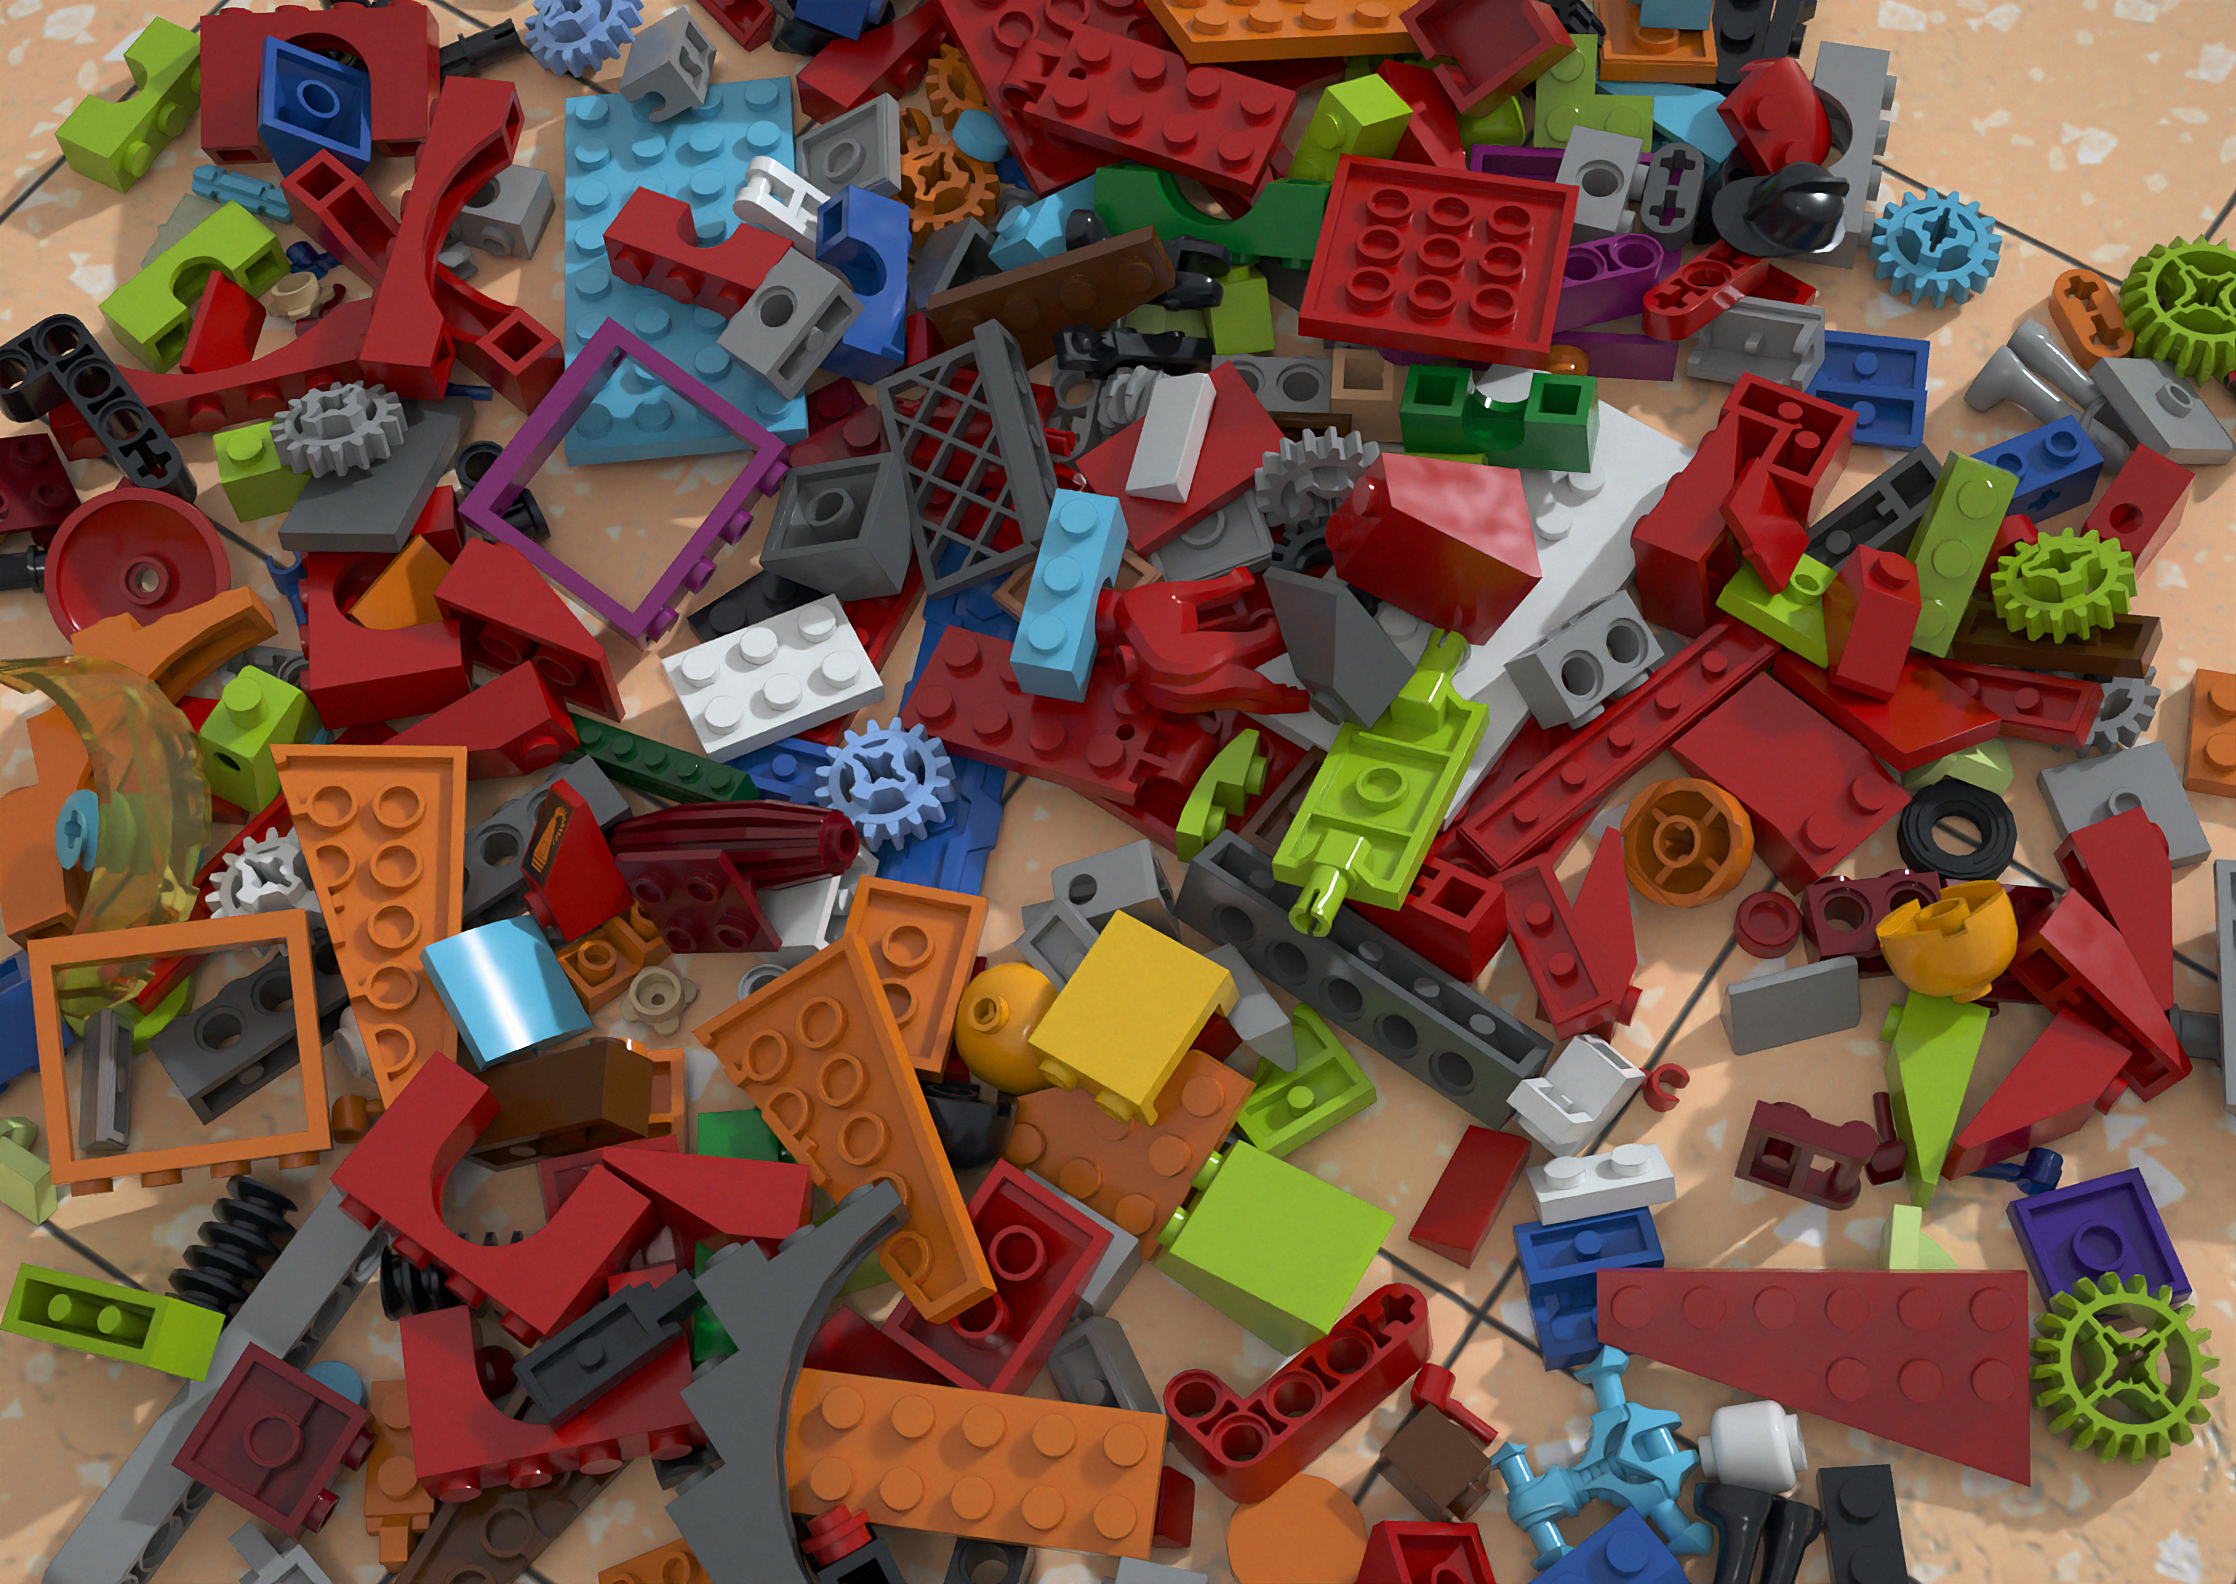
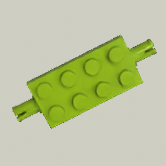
[1272,628,1490,937]

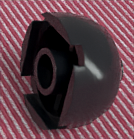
[918,1078,1018,1183]

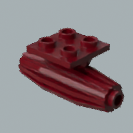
[610,799,860,954]

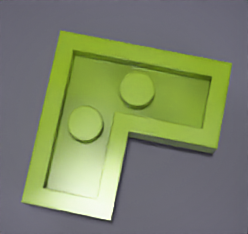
[1534,34,1654,153]

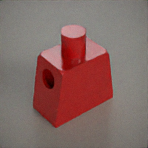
[2079,443,2196,581]

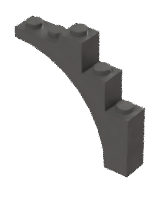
[665,1179,912,1584]

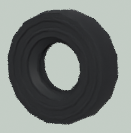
[1897,779,2017,889]

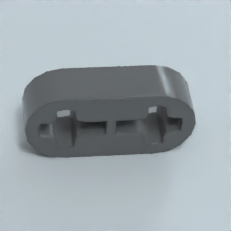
[1640,143,1704,251]

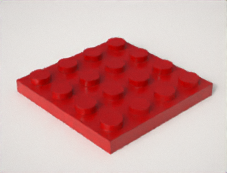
[1298,153,1580,371]

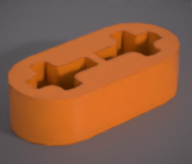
[2048,268,2135,372]

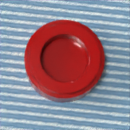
[1733,891,1802,959]

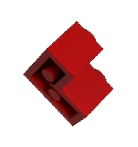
[1717,371,1859,533]

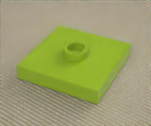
[1715,553,1838,669]

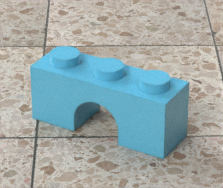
[1009,488,1129,703]

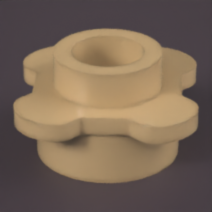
[266,272,335,323]
[620,966,697,1037]

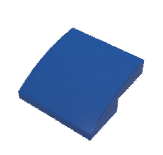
[1804,330,1930,451]
[1513,1206,1665,1372]

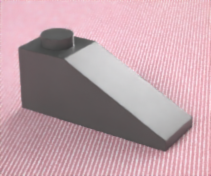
[1804,443,1943,573]

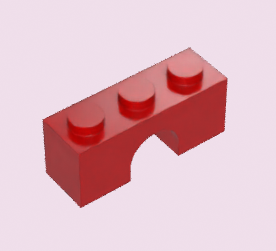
[603,186,795,320]

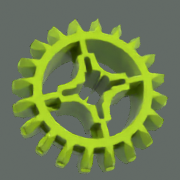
[2118,233,2236,388]
[2029,1272,2221,1466]

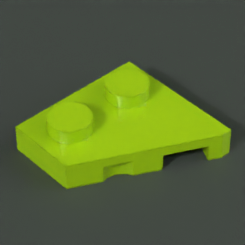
[1233,1002,1377,1159]

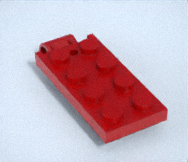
[998,20,1297,198]
[899,625,1219,806]

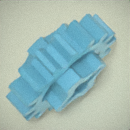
[1868,188,2002,308]

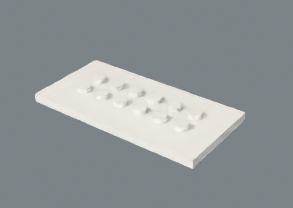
[1241,364,1697,832]

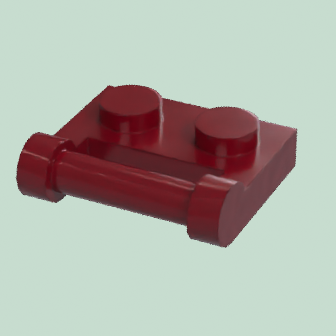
[1734,1100,1879,1211]

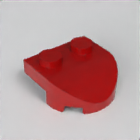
[1716,57,1832,176]

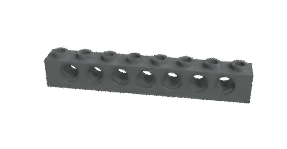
[147,754,634,1126]

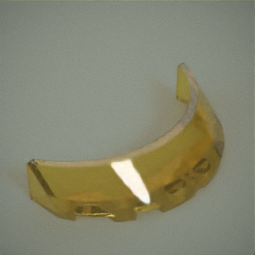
[0,655,212,1020]

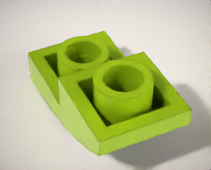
[1176,728,1269,864]

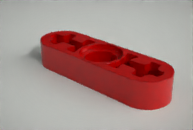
[1641,239,1769,341]

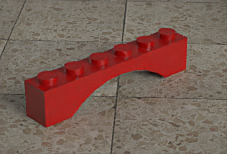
[795,0,957,125]
[355,75,525,402]
[280,148,565,417]
[48,298,372,462]

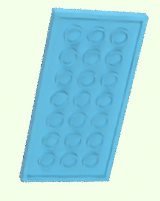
[564,76,809,467]

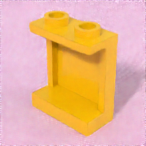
[1027,909,1241,1128]

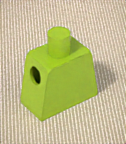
[197,665,323,815]

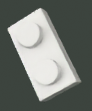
[1525,1143,1676,1226]

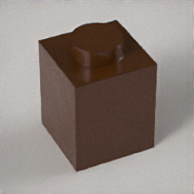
[1379,1402,1492,1522]

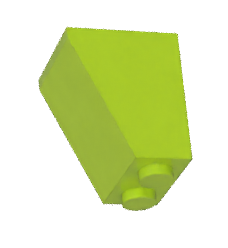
[1152,1139,1397,1358]

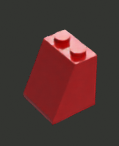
[1325,452,1543,646]

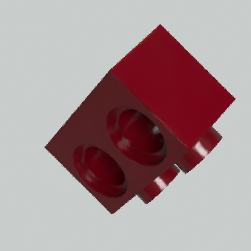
[1799,869,1942,979]

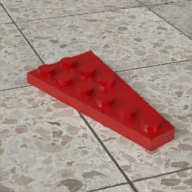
[1597,1268,2031,1487]

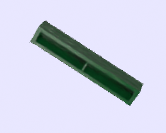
[557,711,760,804]

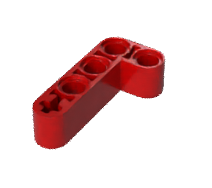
[1163,1283,1433,1504]

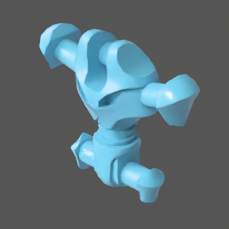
[1489,1344,1714,1572]

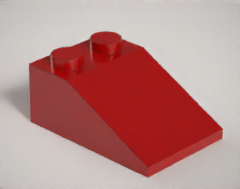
[433,536,626,723]
[1667,671,1912,897]
[880,1157,1114,1396]

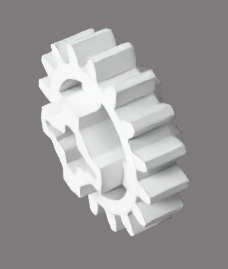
[205,826,327,958]

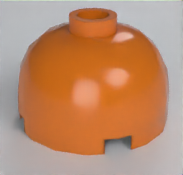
[1620,777,1754,908]

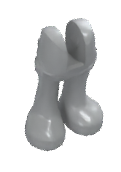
[1963,317,2139,476]

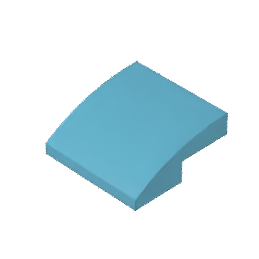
[419,914,593,1072]

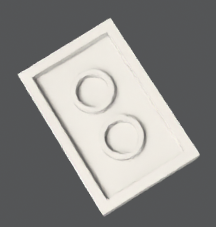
[661,594,885,763]

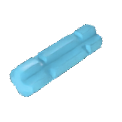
[191,164,294,223]

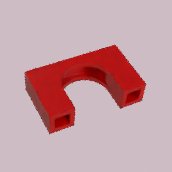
[200,0,440,165]
[299,485,474,731]
[329,1050,660,1349]
[399,1263,709,1503]

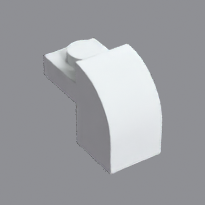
[1506,1034,1646,1158]

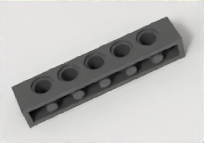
[1172,829,1555,1132]

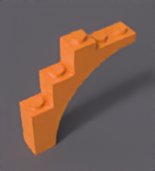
[0,585,279,952]

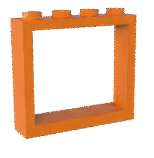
[27,908,334,1197]

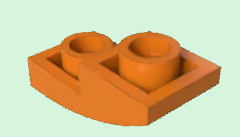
[554,896,673,1014]

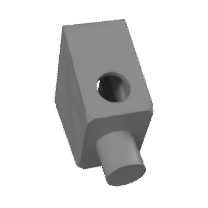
[1022,839,1182,944]

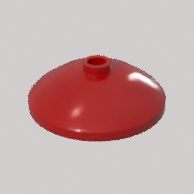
[44,487,231,646]

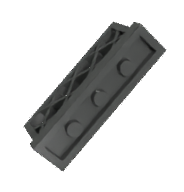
[874,318,1059,602]

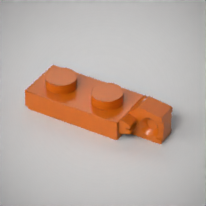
[364,1379,440,1574]

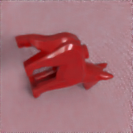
[1026,566,1311,715]

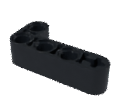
[0,314,198,505]

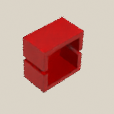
[1399,0,1577,118]

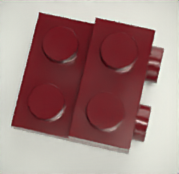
[751,377,891,493]
[171,1341,379,1540]

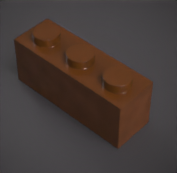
[462,1037,653,1172]

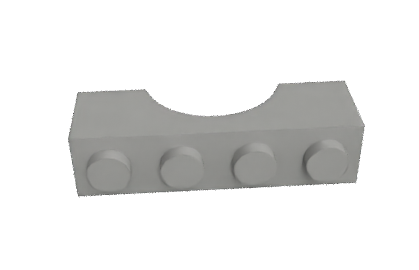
[1782,41,1897,270]

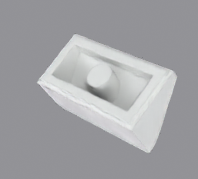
[1125,373,1217,503]

